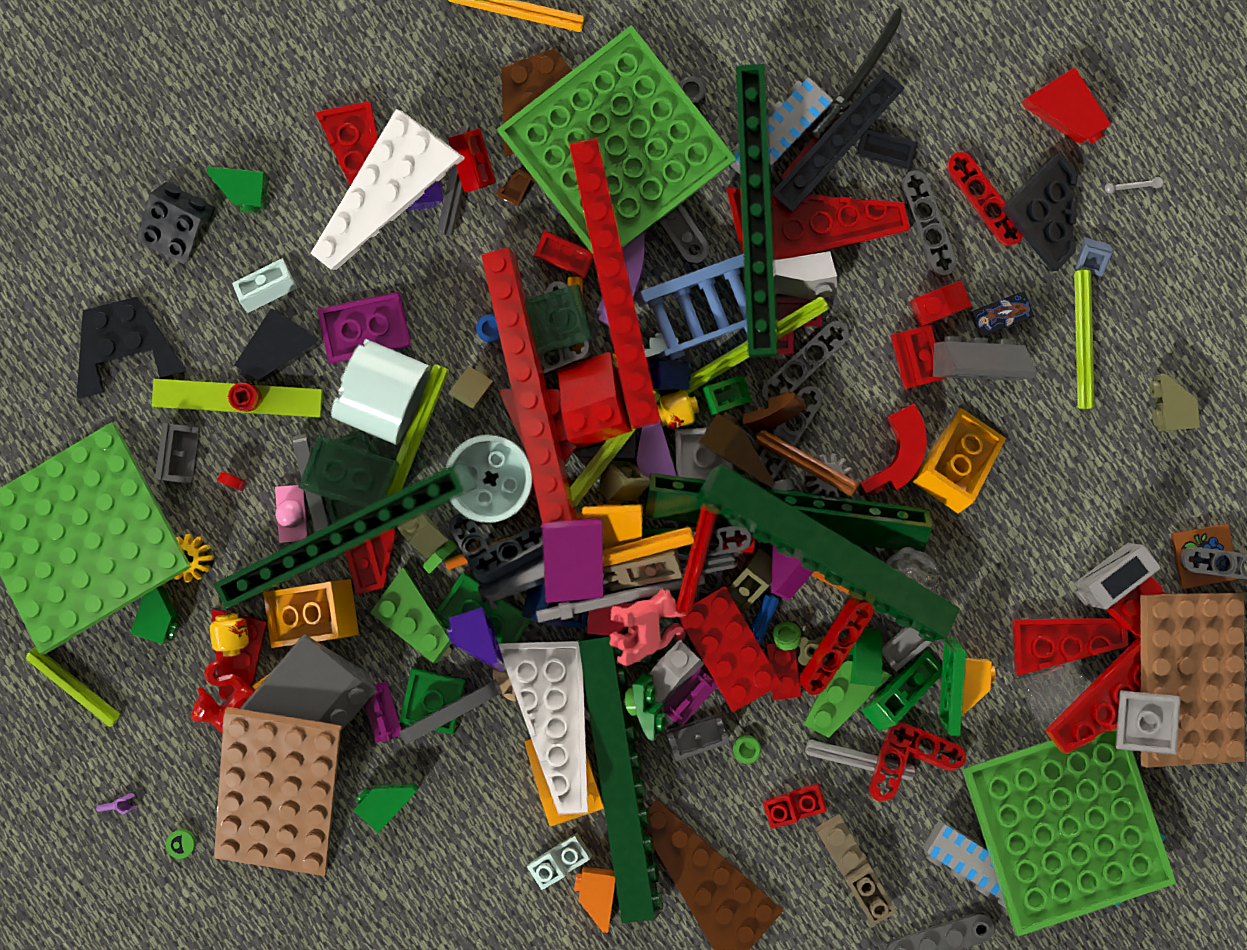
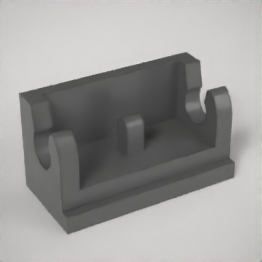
[155,423,200,483]
[666,713,730,761]

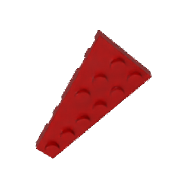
[725,187,910,260]
[1044,637,1141,753]

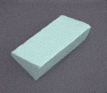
[232,258,297,313]

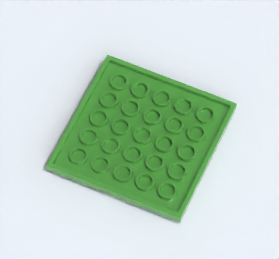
[496,25,736,254]
[0,422,191,655]
[962,729,1176,936]

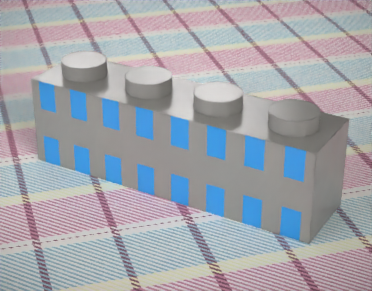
[730,77,833,174]
[922,819,1007,909]

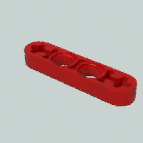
[946,152,1023,246]
[800,597,874,695]

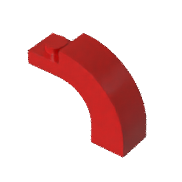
[858,403,927,496]

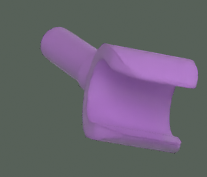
[96,793,137,814]

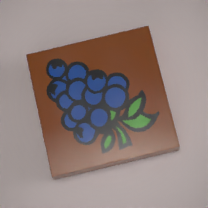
[1170,524,1238,589]

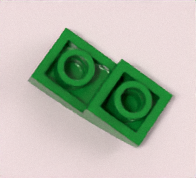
[849,628,882,687]
[633,674,667,740]

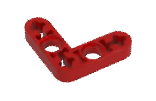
[869,722,966,802]

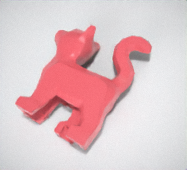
[610,588,686,666]

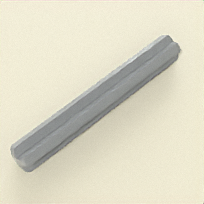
[805,739,915,780]

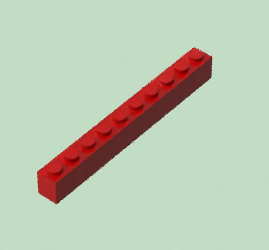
[569,138,660,430]
[481,247,578,523]

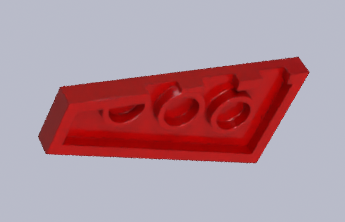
[315,101,379,186]
[1012,618,1129,676]

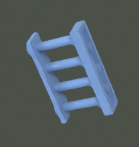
[635,254,747,361]

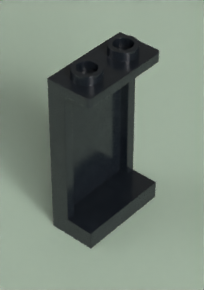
[473,527,544,610]

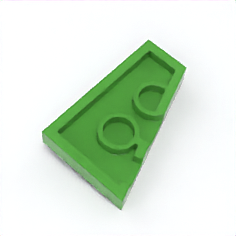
[370,567,451,664]
[803,653,892,738]

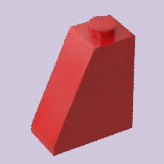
[1021,67,1111,145]

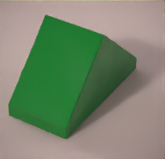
[702,375,752,416]

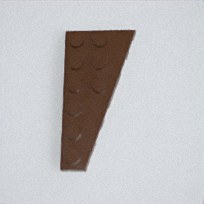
[647,798,783,950]

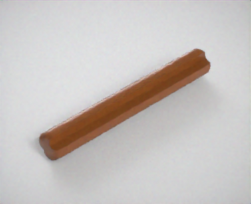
[756,430,859,496]

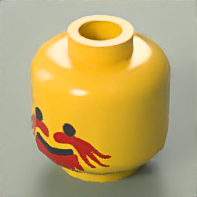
[657,390,699,430]
[209,613,249,657]

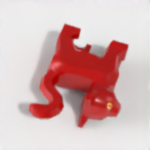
[190,661,255,733]

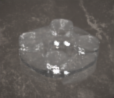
[886,547,939,593]

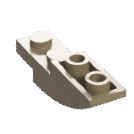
[815,814,897,926]

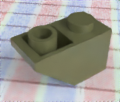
[1150,374,1200,432]
[397,513,448,559]

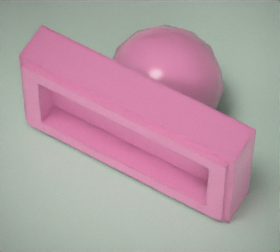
[275,485,309,543]

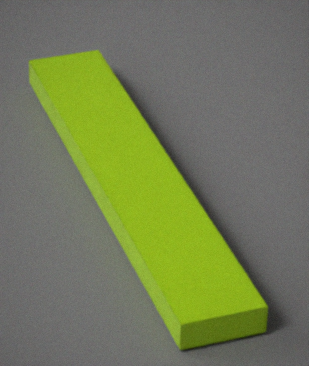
[152,379,323,418]

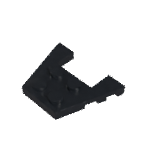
[77,296,186,399]

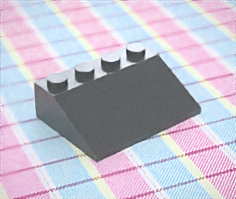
[240,634,377,731]

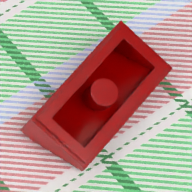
[448,128,496,192]

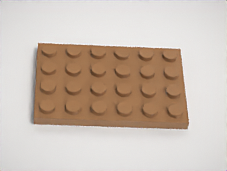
[1141,592,1245,768]
[214,707,342,876]

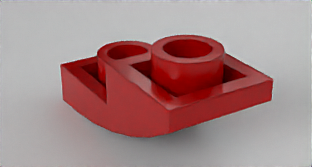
[762,783,828,829]

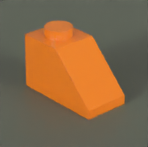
[574,866,615,933]

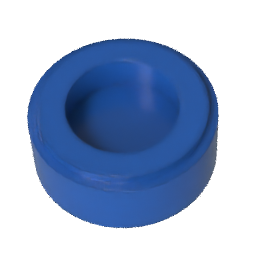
[476,314,500,343]

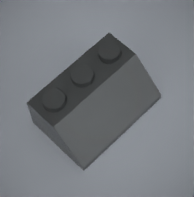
[933,336,1036,381]

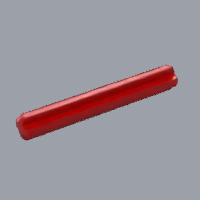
[676,504,717,613]

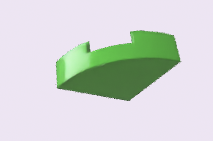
[423,540,458,574]

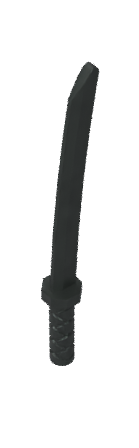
[811,8,902,139]

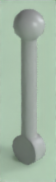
[1105,177,1163,194]

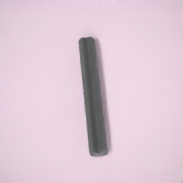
[437,126,475,236]

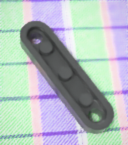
[658,204,709,264]
[885,912,994,950]

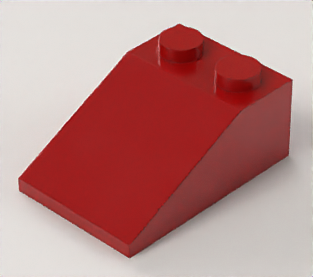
[558,352,632,449]

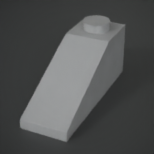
[775,251,837,300]
[648,640,704,705]

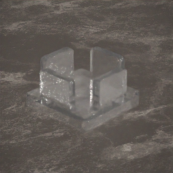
[1018,661,1087,732]

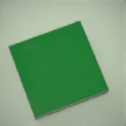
[399,667,467,735]

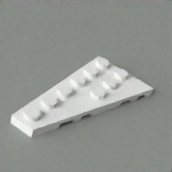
[311,109,465,270]
[499,641,588,814]

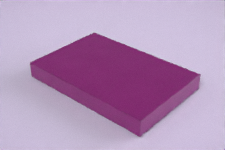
[317,291,412,364]
[542,518,603,603]

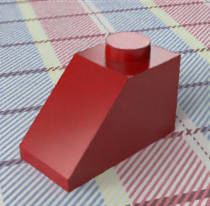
[909,280,972,327]

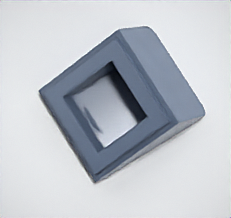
[1075,237,1113,277]

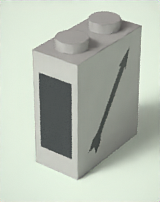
[1074,543,1161,610]

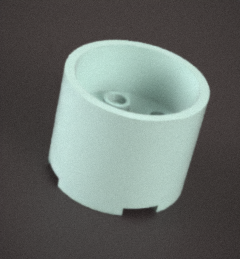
[332,339,430,445]
[446,435,534,522]

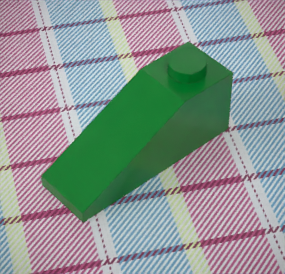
[861,650,942,731]

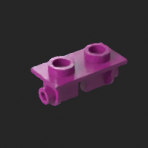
[663,668,718,726]
[365,681,402,743]

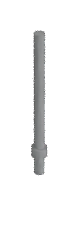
[536,574,705,622]

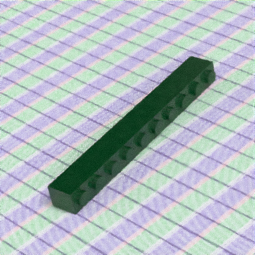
[735,63,779,358]
[213,462,477,609]
[697,465,960,642]
[644,473,932,553]
[578,635,663,923]

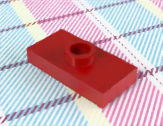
[533,230,594,279]

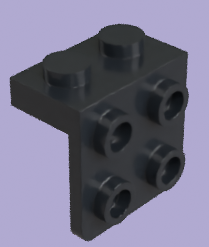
[137,182,215,264]

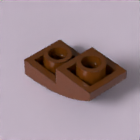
[743,392,806,433]

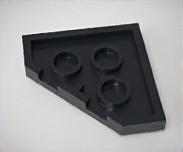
[1001,151,1077,272]

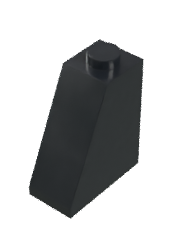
[234,308,323,383]

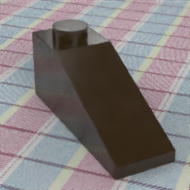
[698,412,775,488]

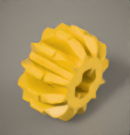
[174,534,213,582]

